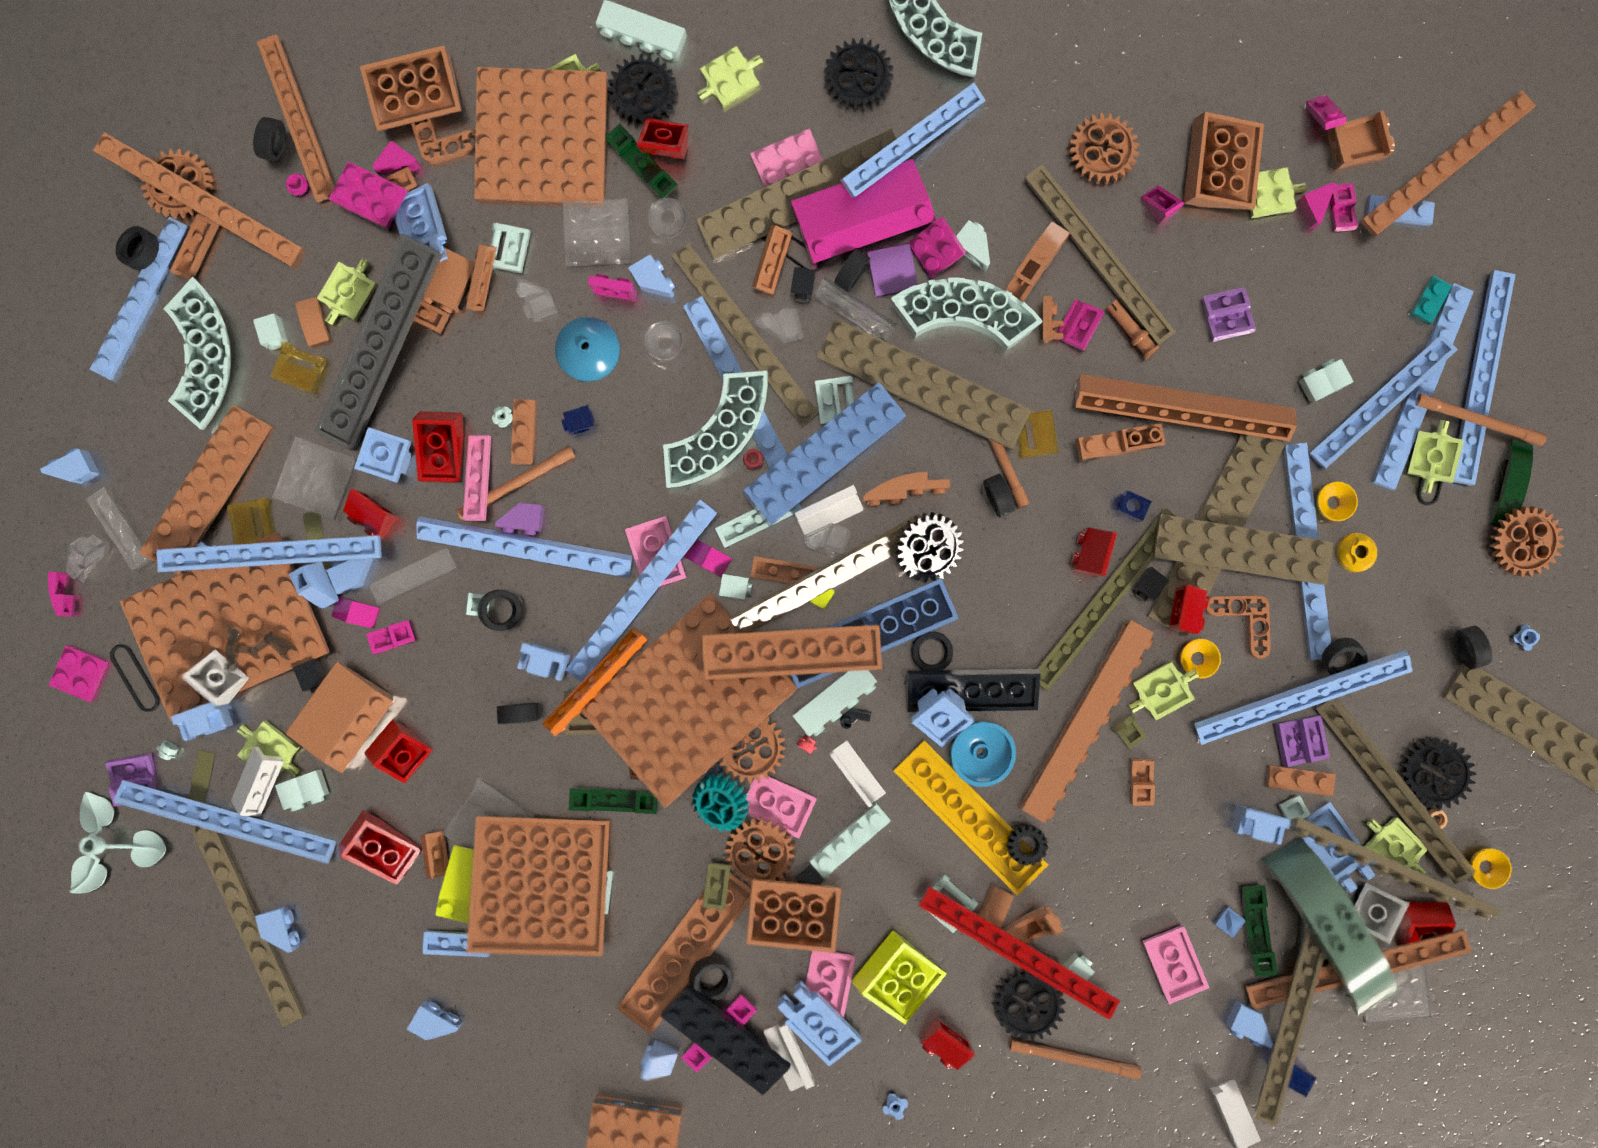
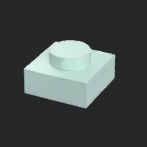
[465,593,489,616]
[1278,795,1310,820]

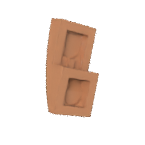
[295,296,330,346]
[1130,758,1155,806]

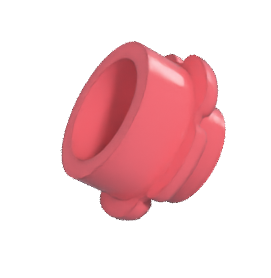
[742,449,764,470]
[796,735,817,754]

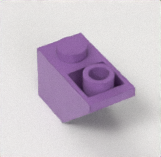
[495,503,545,536]

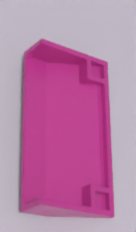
[790,159,936,264]

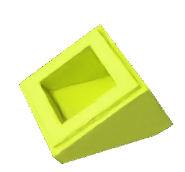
[809,589,834,609]

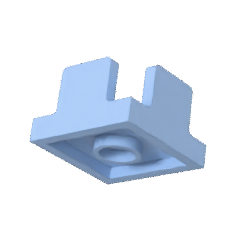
[354,427,412,483]
[517,643,571,681]
[911,689,974,747]
[171,702,233,741]
[1232,804,1291,844]

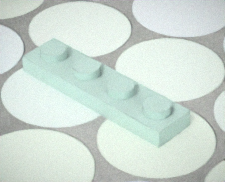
[715,503,802,548]

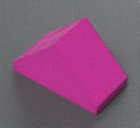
[373,141,421,175]
[1298,182,1336,229]
[1141,185,1184,224]
[684,539,732,578]
[331,596,380,629]

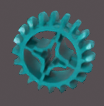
[691,773,750,832]

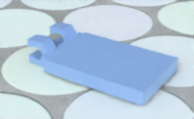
[395,183,448,262]
[1299,802,1376,893]
[777,981,862,1066]

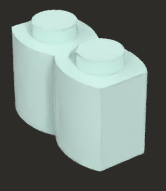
[1299,358,1354,404]
[275,769,329,812]

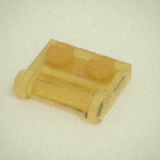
[270,342,327,394]
[1019,410,1059,458]
[227,498,272,545]

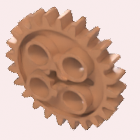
[1068,113,1140,184]
[140,148,214,219]
[1490,506,1564,577]
[719,717,786,784]
[724,816,796,886]

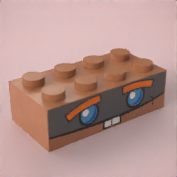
[586,1095,683,1148]

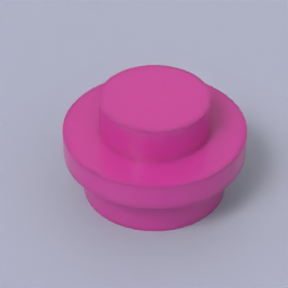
[286,174,308,196]

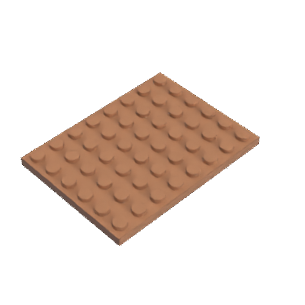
[119,533,330,721]
[581,593,798,808]

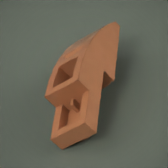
[1005,222,1070,302]
[1075,423,1166,461]
[862,472,950,506]

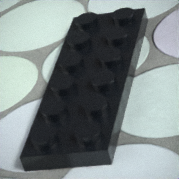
[907,669,1041,712]
[660,984,791,1095]

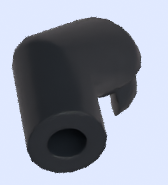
[840,708,871,729]

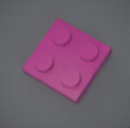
[908,217,967,278]
[588,274,637,301]
[49,645,109,702]

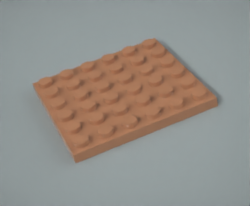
[474,67,607,205]
[466,816,610,956]

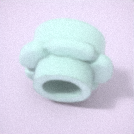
[492,406,513,427]
[156,741,179,760]

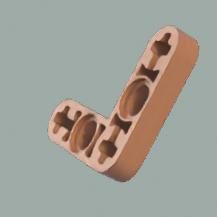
[411,118,476,164]
[1204,596,1271,659]

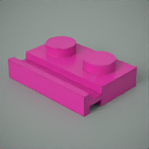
[1057,299,1104,351]

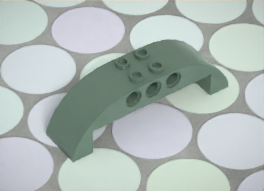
[1262,838,1397,1015]

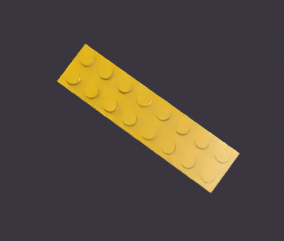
[893,740,1048,896]

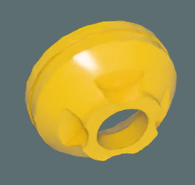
[1316,482,1358,521]
[1336,533,1377,572]
[1180,639,1221,679]
[1470,848,1512,889]

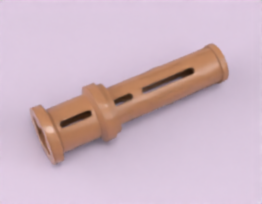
[1106,300,1160,360]

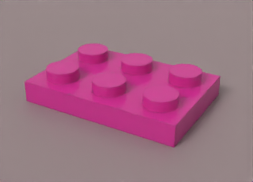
[329,161,408,229]

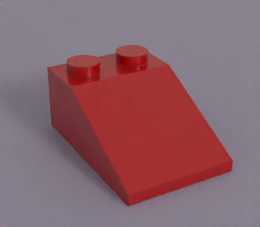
[412,411,464,482]
[338,810,422,885]

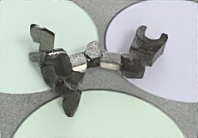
[224,626,298,673]

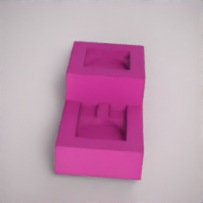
[1330,183,1358,232]
[48,572,74,617]
[366,620,415,655]

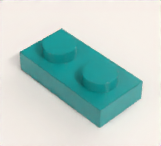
[1410,275,1453,324]

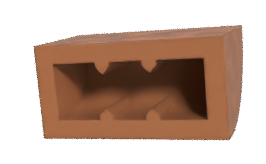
[978,883,1014,928]

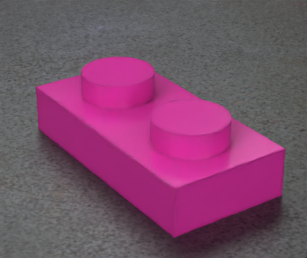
[1306,95,1346,130]

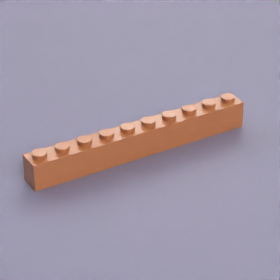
[1075,374,1297,441]
[1019,620,1154,823]

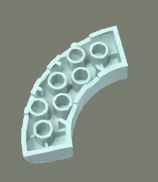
[889,0,982,77]
[164,277,231,430]
[891,277,1043,352]
[663,371,768,488]

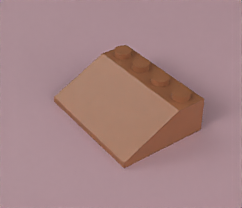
[360,45,462,131]
[1184,112,1264,210]
[285,661,394,773]
[746,879,841,953]

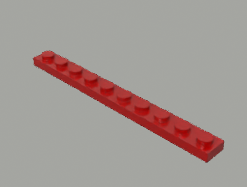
[918,886,1121,1020]

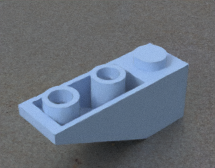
[639,1040,679,1080]

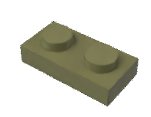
[703,862,731,910]

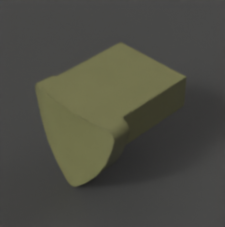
[1111,713,1147,749]

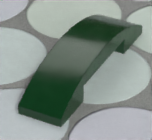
[605,123,678,200]
[1490,439,1533,526]
[569,788,658,814]
[1242,885,1278,977]

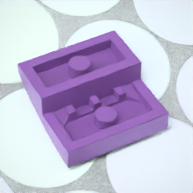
[867,243,918,296]
[1202,287,1256,342]
[1274,715,1330,767]
[105,753,158,806]

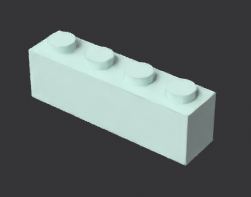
[596,0,687,60]
[793,670,877,737]
[809,801,891,878]

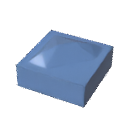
[1214,906,1246,938]

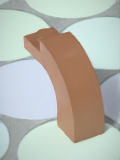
[1002,906,1063,944]

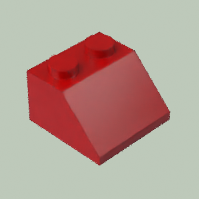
[637,118,689,159]
[343,488,399,538]
[1071,527,1117,577]
[1168,585,1209,634]
[364,719,433,783]
[1399,901,1456,945]
[920,1017,975,1070]

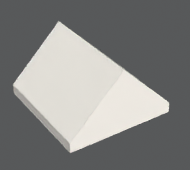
[182,650,249,706]
[1354,883,1409,944]

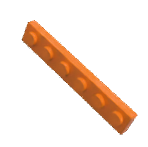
[542,628,647,736]

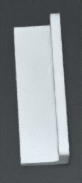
[795,485,864,537]
[829,740,886,808]
[231,747,283,817]
[764,1020,814,1091]
[1210,1079,1260,1148]

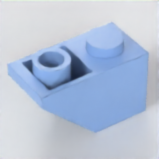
[628,255,675,298]
[40,448,100,484]
[326,558,374,595]
[289,562,339,609]
[255,905,300,953]
[1225,1000,1273,1048]
[407,1001,463,1040]

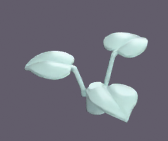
[70,792,166,894]

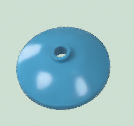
[555,317,620,381]
[951,721,1016,787]

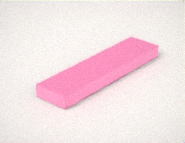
[462,435,491,521]

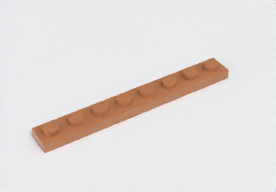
[257,34,335,202]

